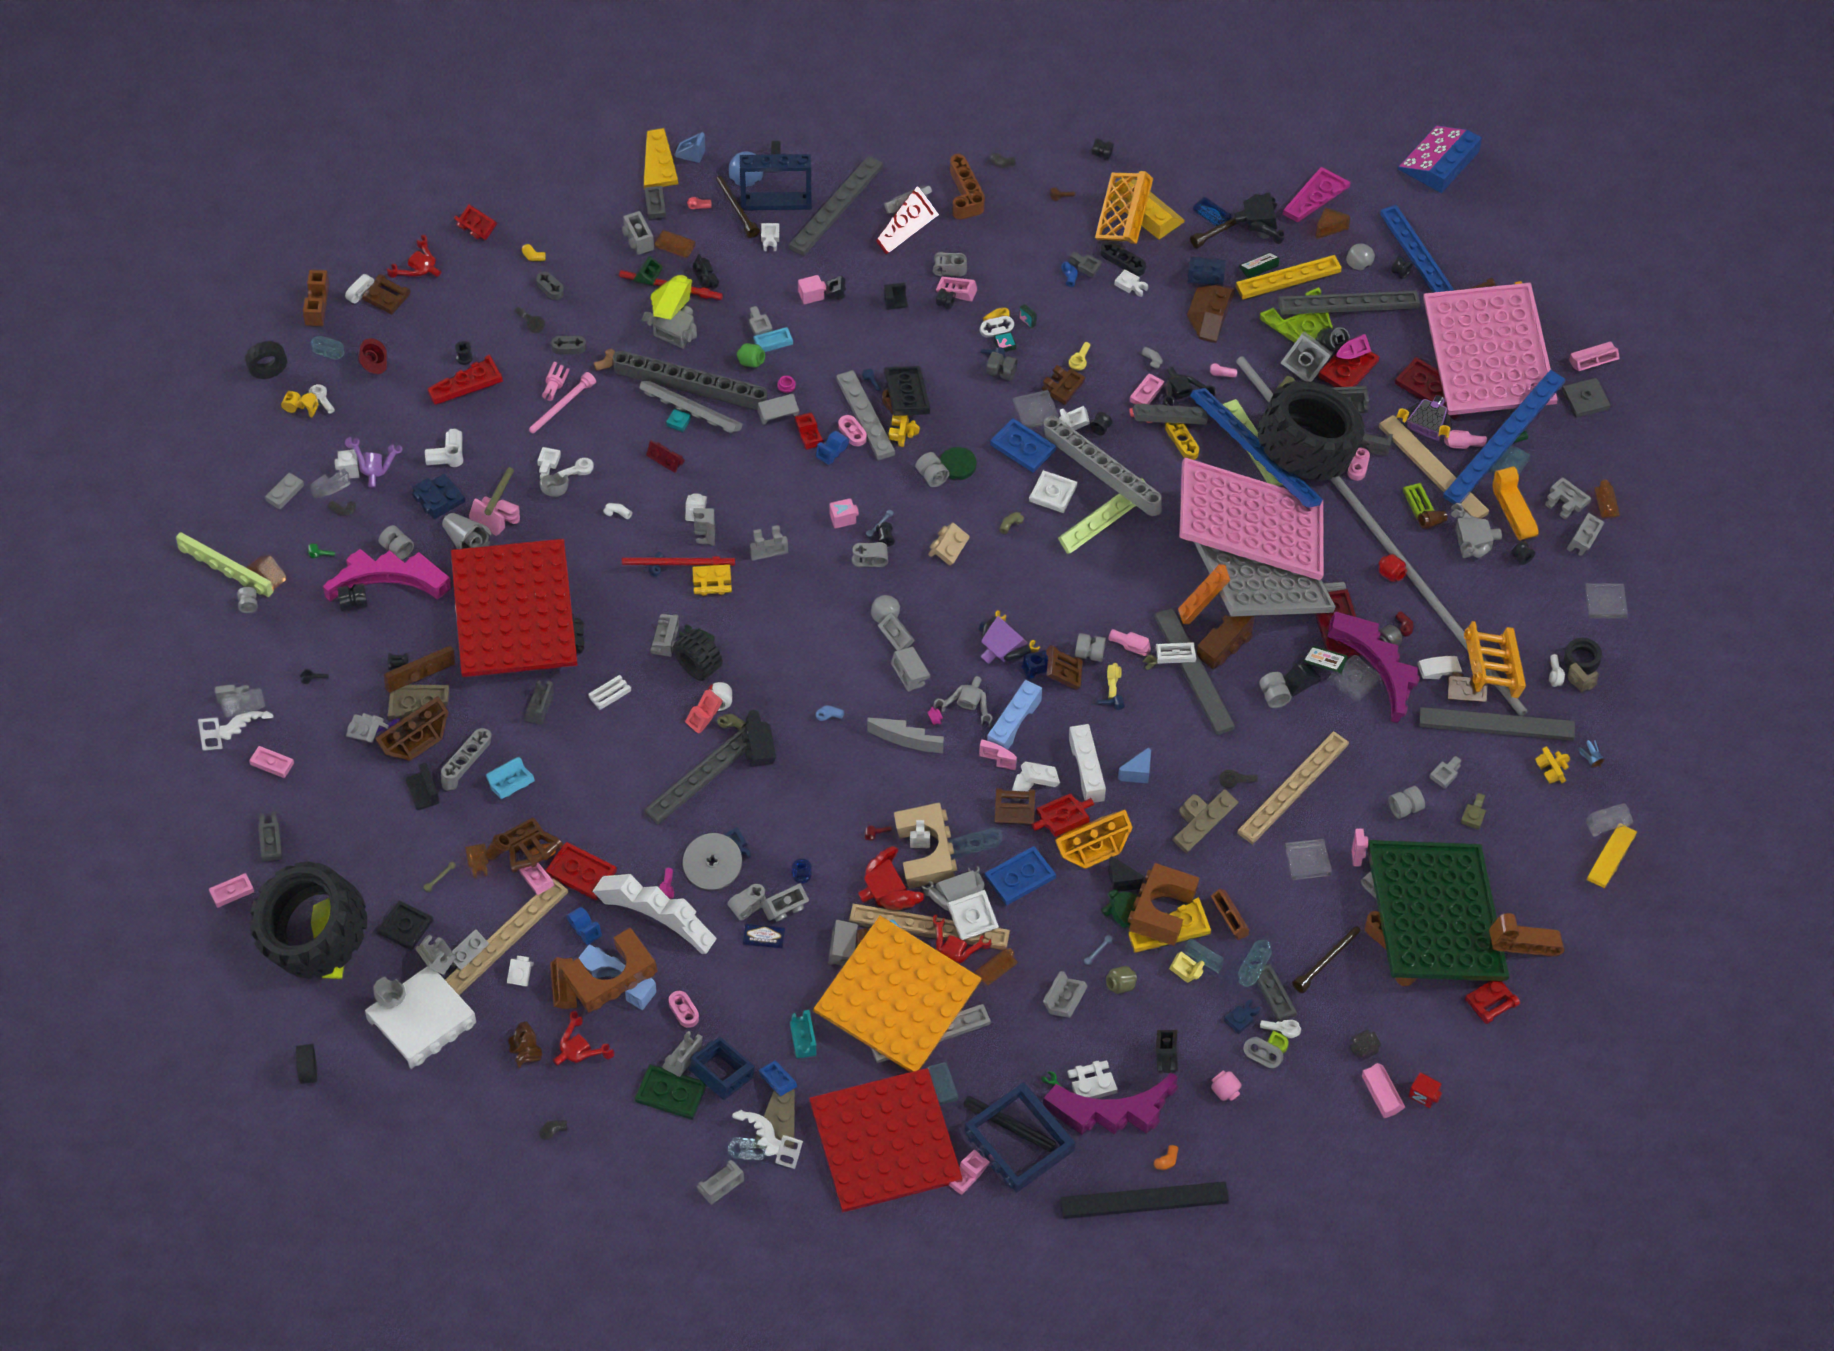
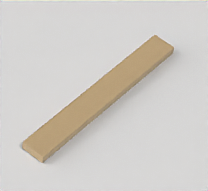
[1379,415,1489,519]
[1237,731,1349,845]
[445,878,568,995]
[849,904,1010,950]

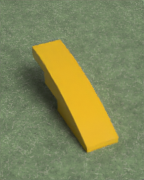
[1587,823,1637,888]

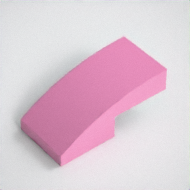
[979,739,1017,770]
[949,1150,990,1195]

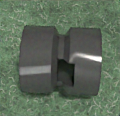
[986,351,1018,381]

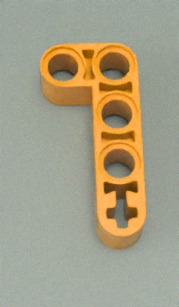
[1492,466,1539,541]

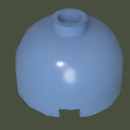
[728,151,764,187]

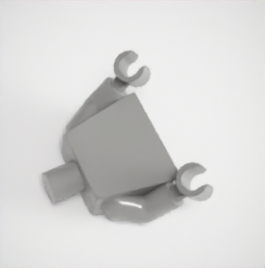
[641,306,697,349]
[1451,503,1502,558]
[922,866,984,912]

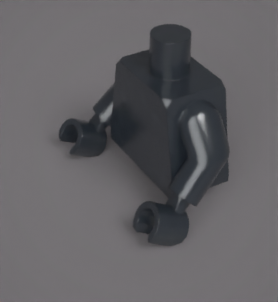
[1234,192,1284,244]

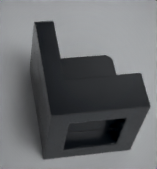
[884,283,908,310]

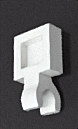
[538,447,561,479]
[910,820,930,848]

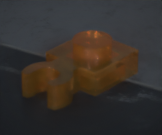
[465,843,489,878]

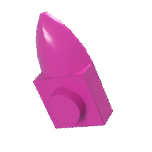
[1336,334,1371,359]

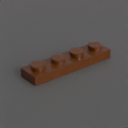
[384,646,455,693]

